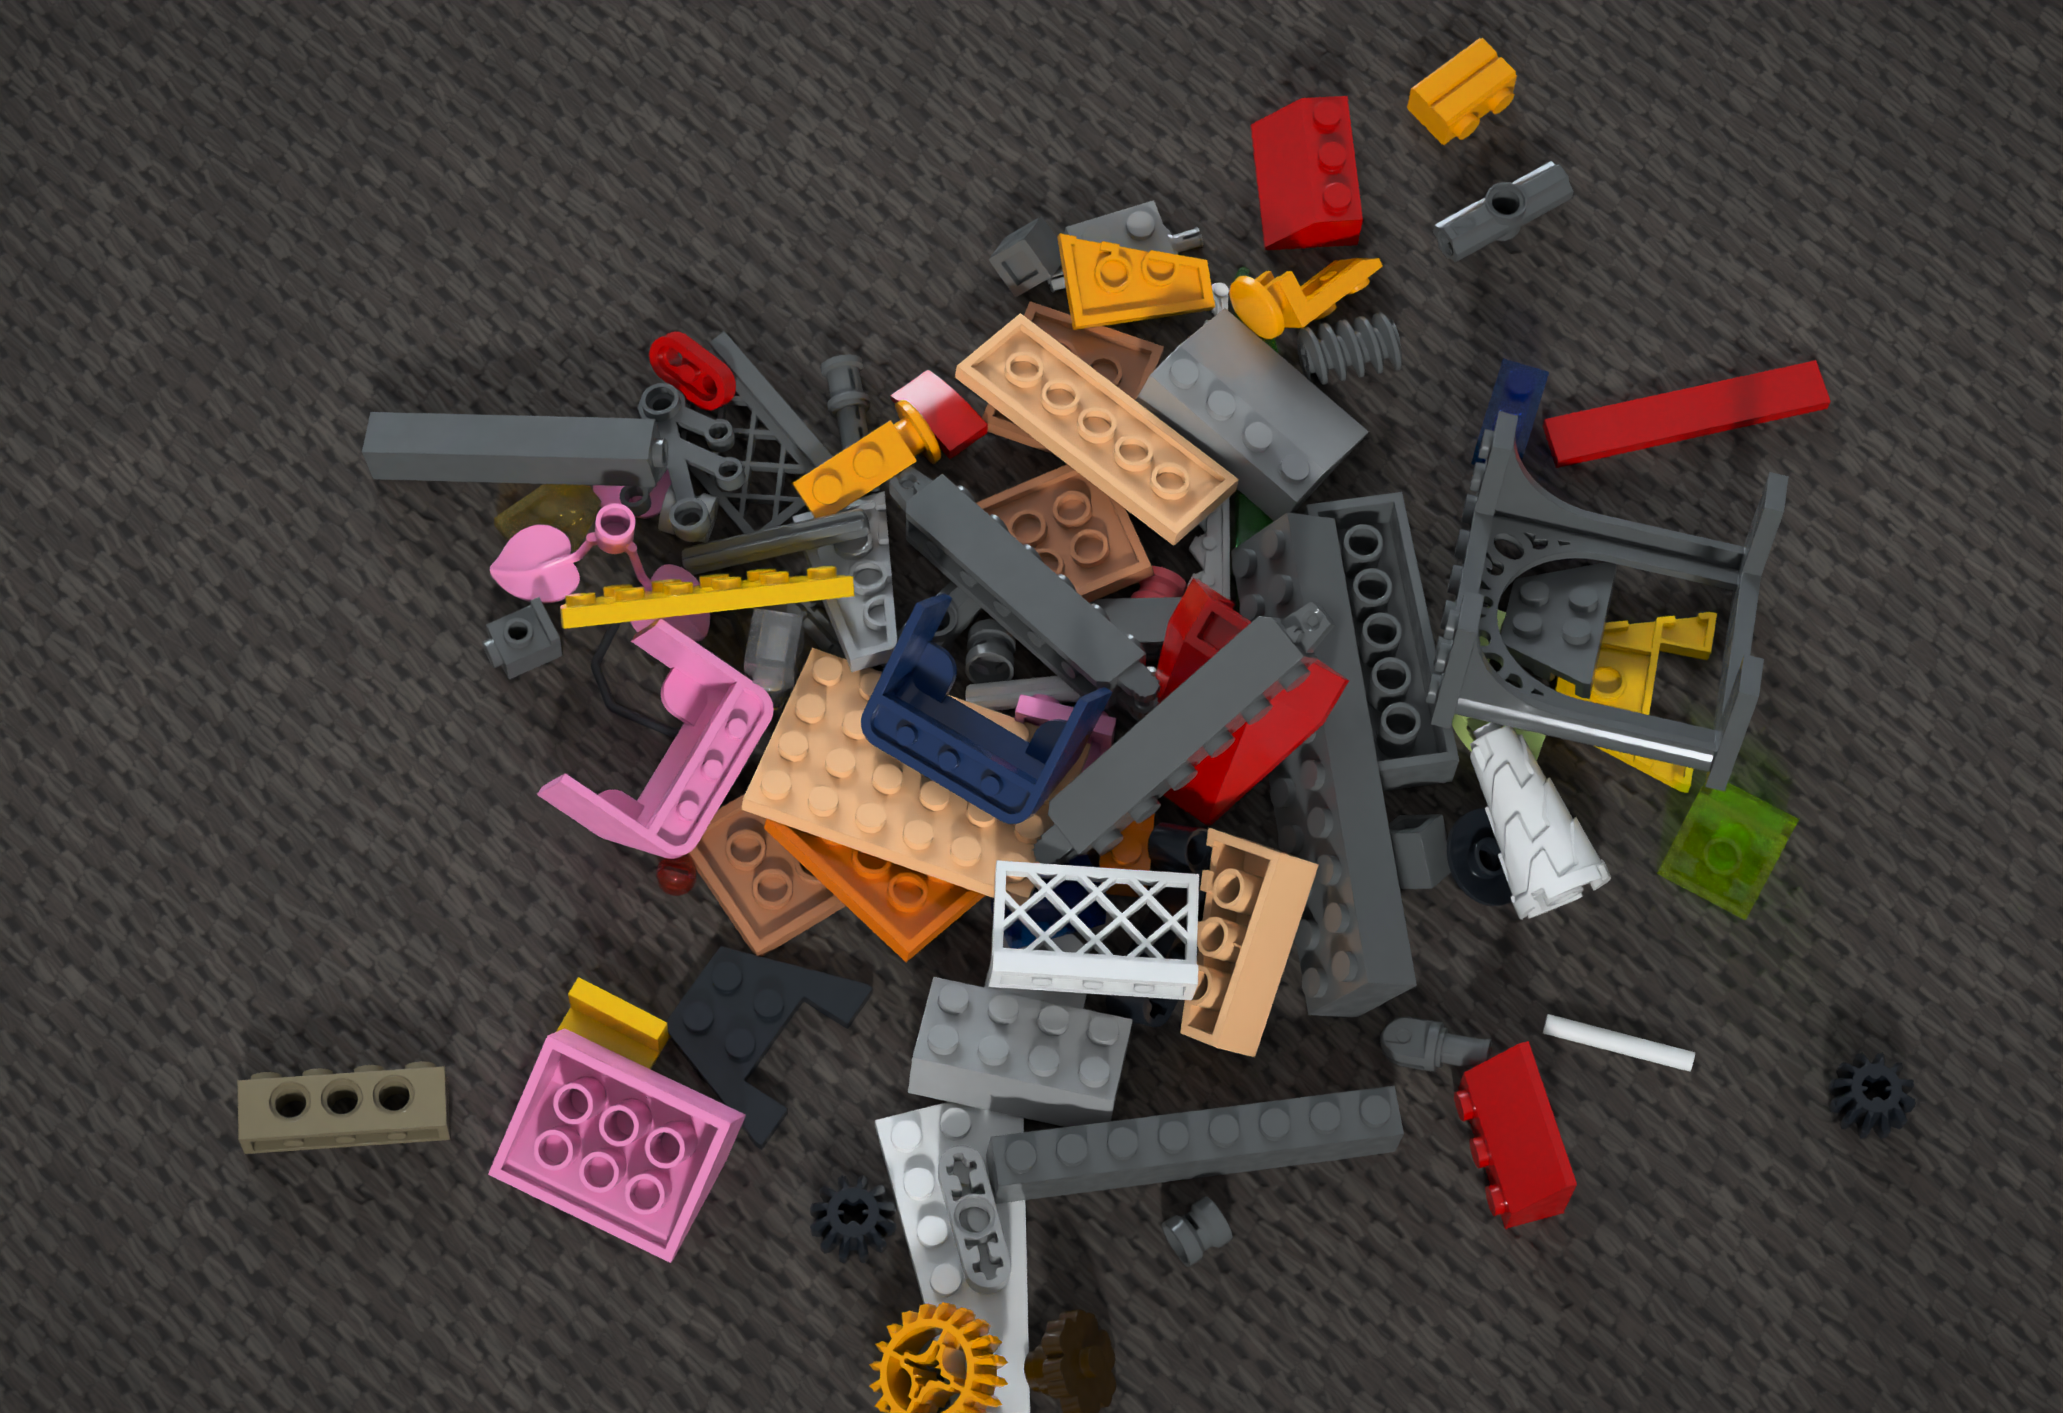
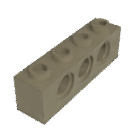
[237,1061,451,1154]

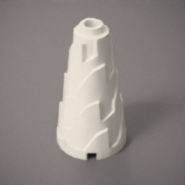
[1470,723,1611,920]

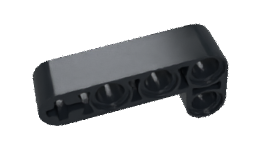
[1106,823,1212,1027]

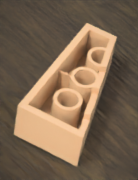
[1180,827,1319,1057]

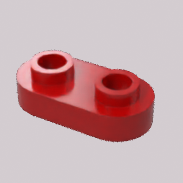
[649,331,736,411]

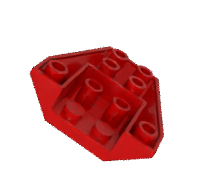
[1155,578,1350,826]

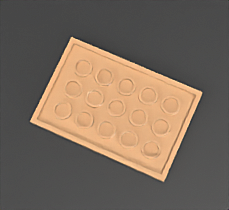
[742,648,1091,906]

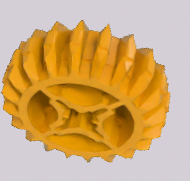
[869,1302,1008,1413]

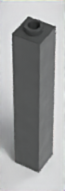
[362,412,668,487]

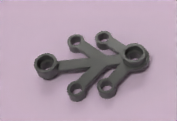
[620,383,746,542]

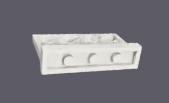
[989,860,1199,1000]

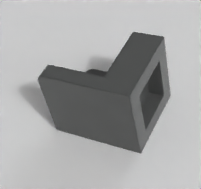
[988,216,1061,298]
[1389,814,1451,889]

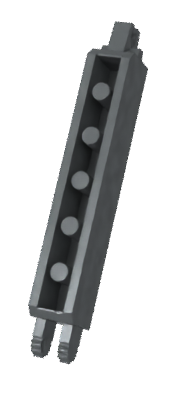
[889,466,1160,720]
[1032,601,1336,865]

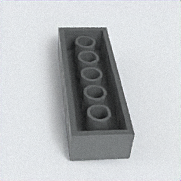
[1304,492,1459,791]

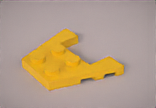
[1554,612,1717,793]

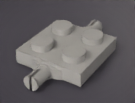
[1047,200,1203,293]

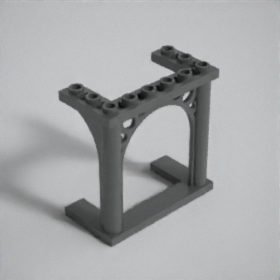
[1425,411,1789,791]

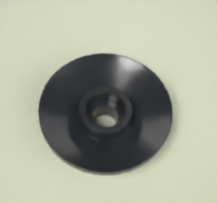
[1447,808,1512,906]

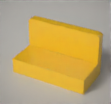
[556,977,669,1069]

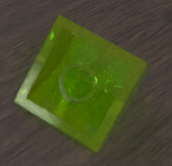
[1657,782,1800,920]

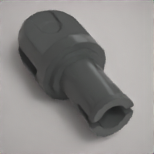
[1380,1016,1492,1072]

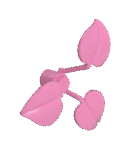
[490,469,710,642]

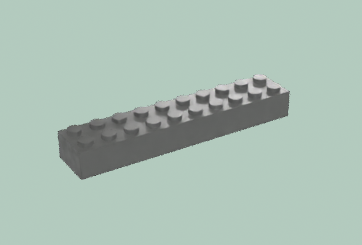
[1231,512,1417,1017]

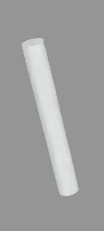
[1543,1014,1695,1072]

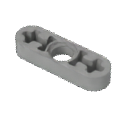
[938,1145,1011,1295]

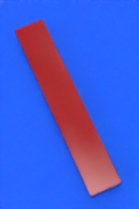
[1542,360,1831,468]

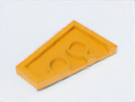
[1057,233,1215,330]

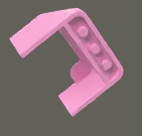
[537,618,774,859]

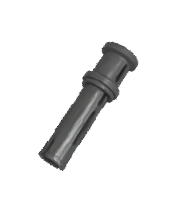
[820,354,881,497]

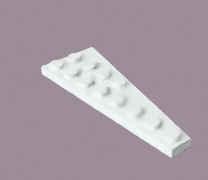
[875,1102,1030,1413]

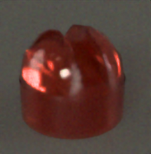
[656,855,697,896]

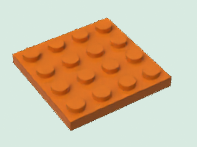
[764,818,985,962]

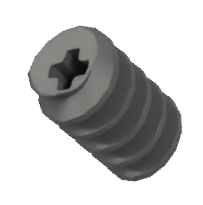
[1297,312,1402,385]

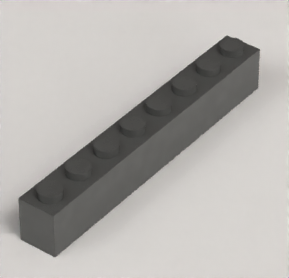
[986,1086,1404,1204]

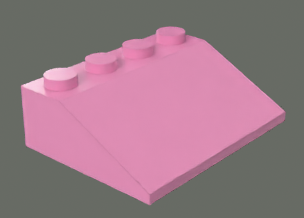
[488,1028,746,1263]

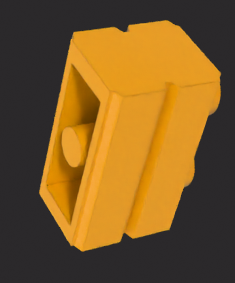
[1407,38,1517,145]

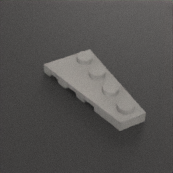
[792,491,897,672]

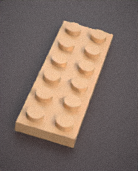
[955,313,1239,546]

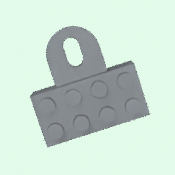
[908,924,1133,1127]

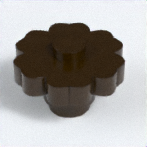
[1024,1309,1116,1413]

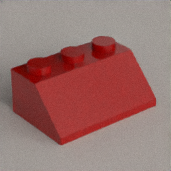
[1250,96,1363,250]
[1454,1041,1577,1229]

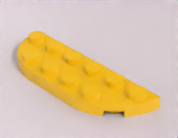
[560,566,855,629]

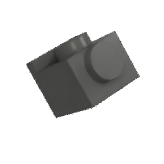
[482,597,563,679]

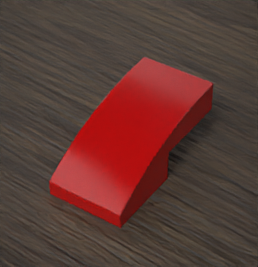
[890,370,988,459]

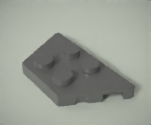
[1501,562,1617,699]

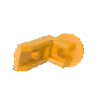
[1229,258,1383,339]
[792,400,941,518]

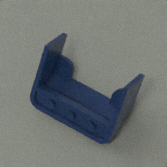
[861,593,1113,824]

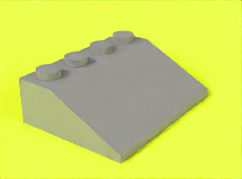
[1135,308,1368,521]

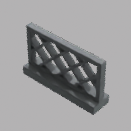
[637,331,833,534]

